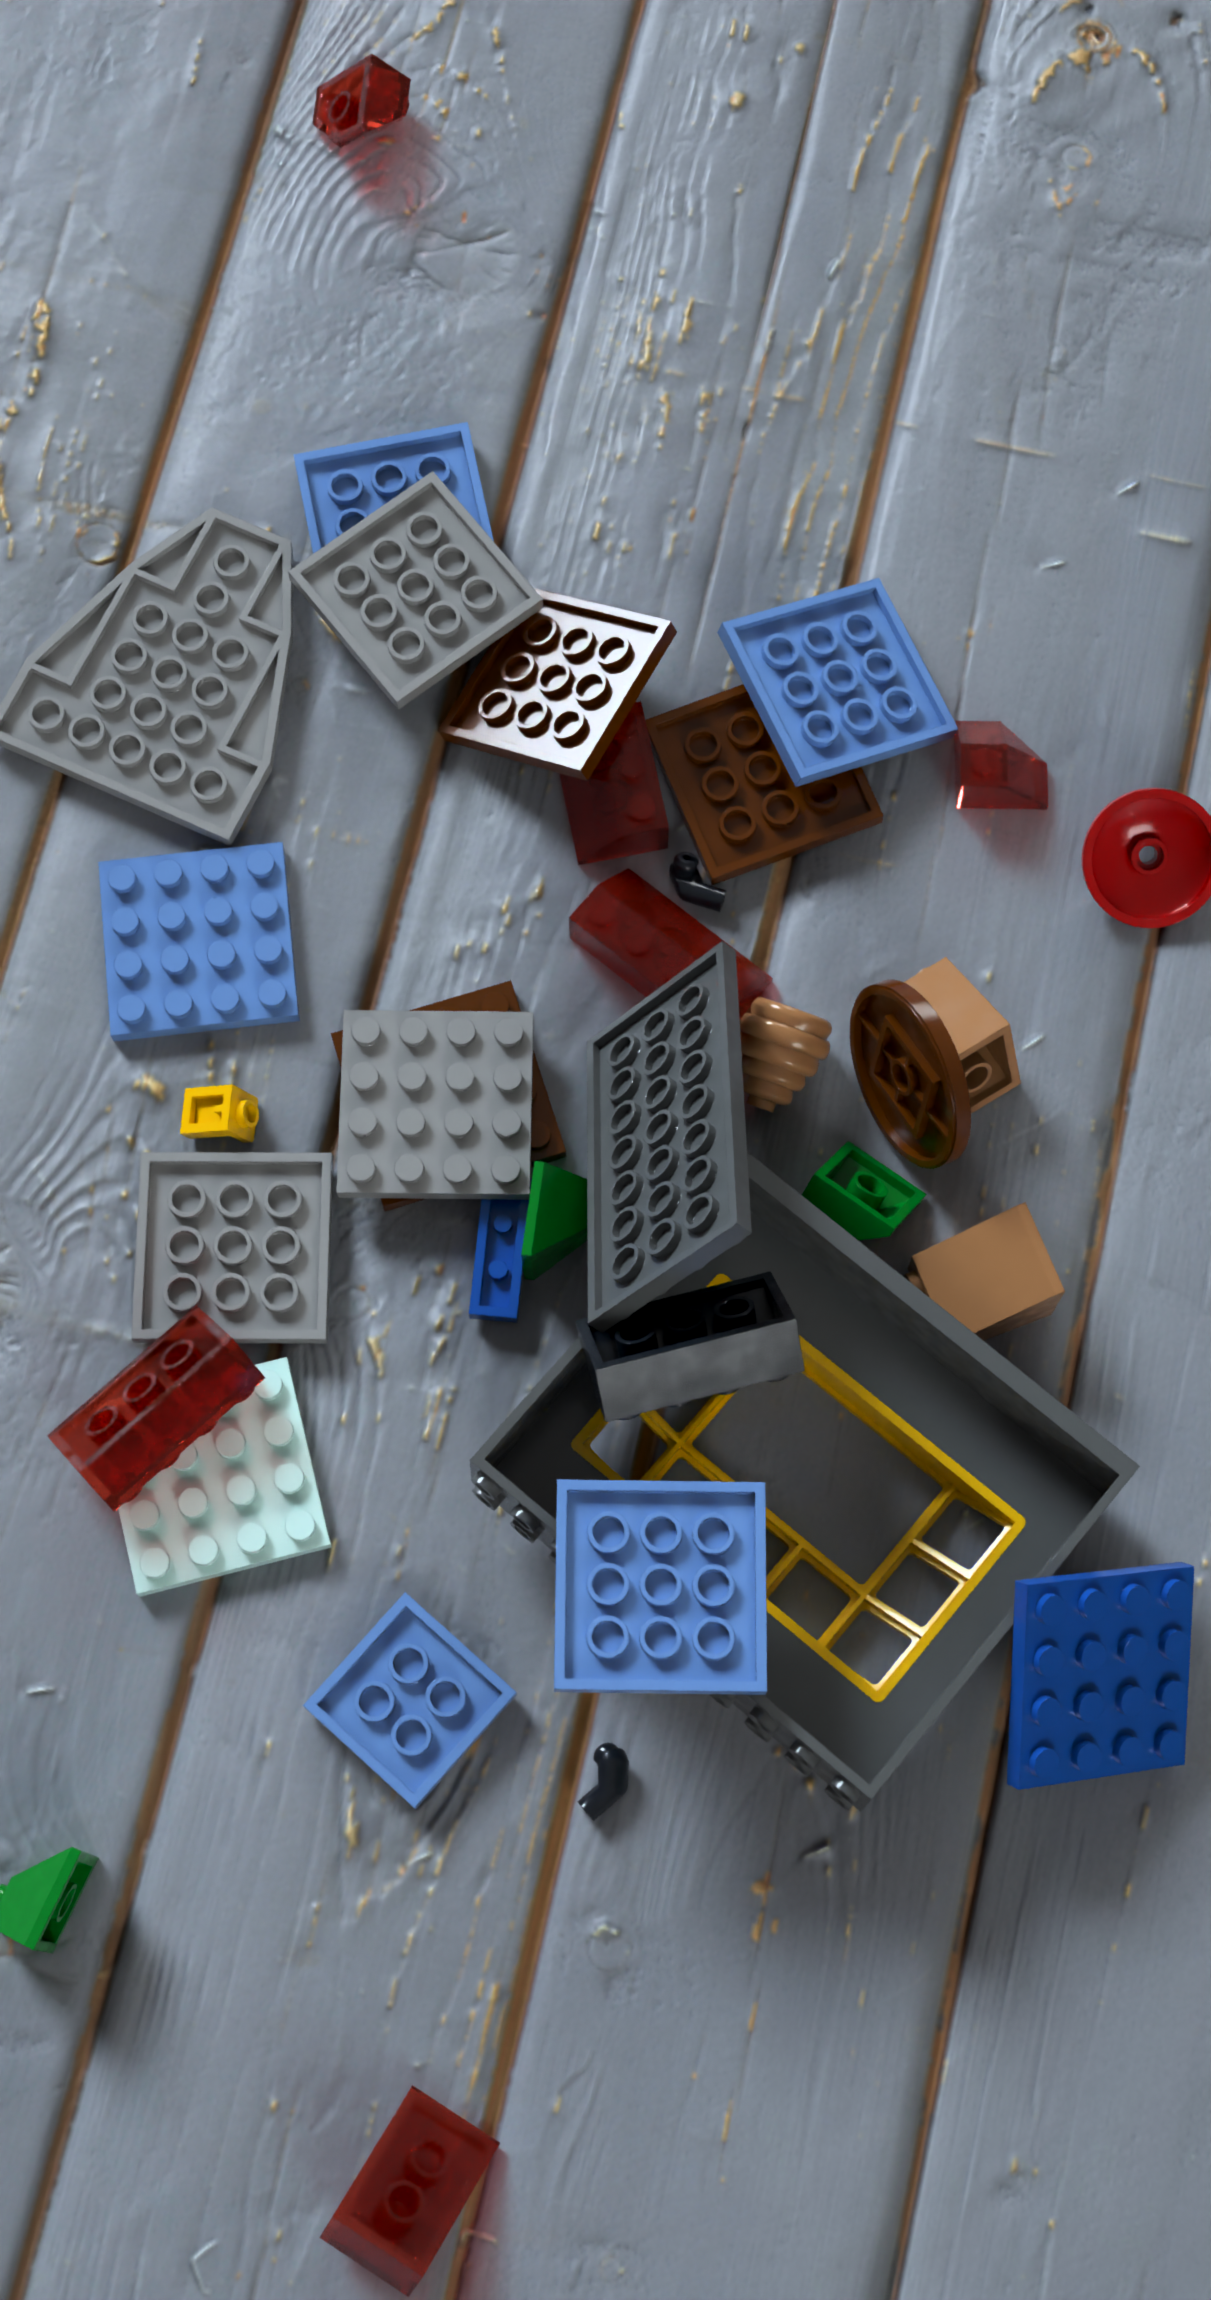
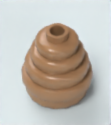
[740,997,832,1112]

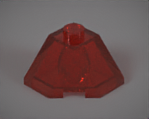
[312,54,411,148]
[954,721,1048,810]

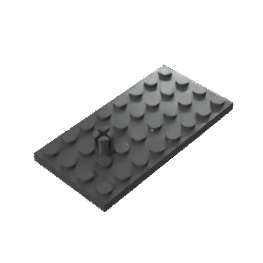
[587,941,752,1333]

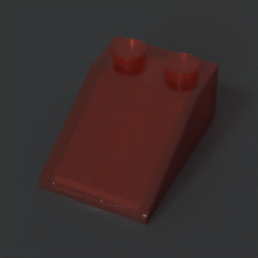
[319,2085,500,2297]

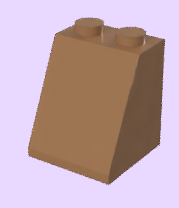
[904,957,1021,1114]
[904,1202,1065,1341]

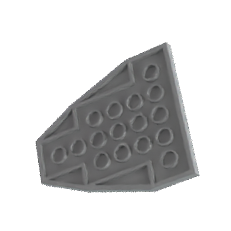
[0,507,293,847]

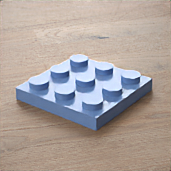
[303,1592,517,1809]

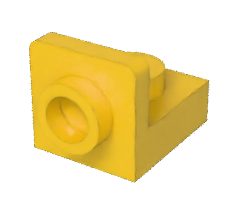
[180,1084,259,1143]

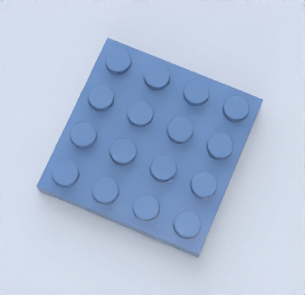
[293,422,494,554]
[717,578,958,787]
[98,842,300,1041]
[554,1479,767,1695]

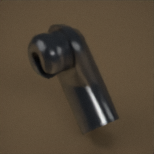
[669,852,727,912]
[577,1742,629,1821]

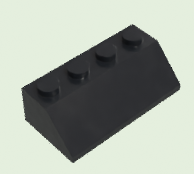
[575,1271,805,1422]

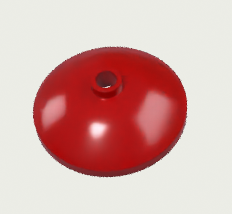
[1081,788,1211,928]

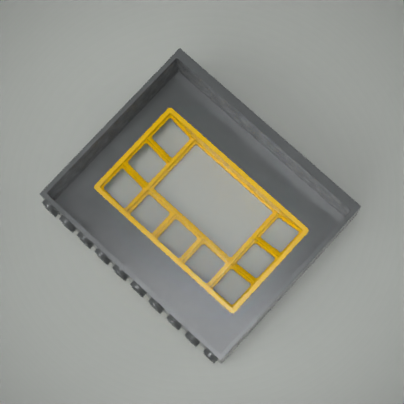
[470,1152,1140,1812]

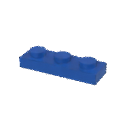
[469,1179,532,1323]

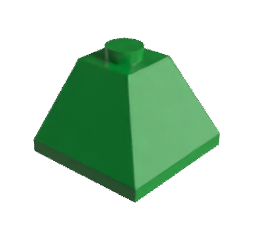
[802,1141,927,1240]
[521,1161,587,1280]
[0,1847,99,1953]

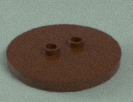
[850,979,971,1169]

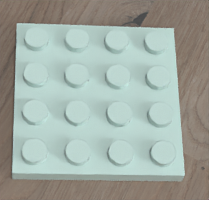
[96,1357,332,1597]

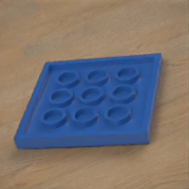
[1007,1562,1194,1790]

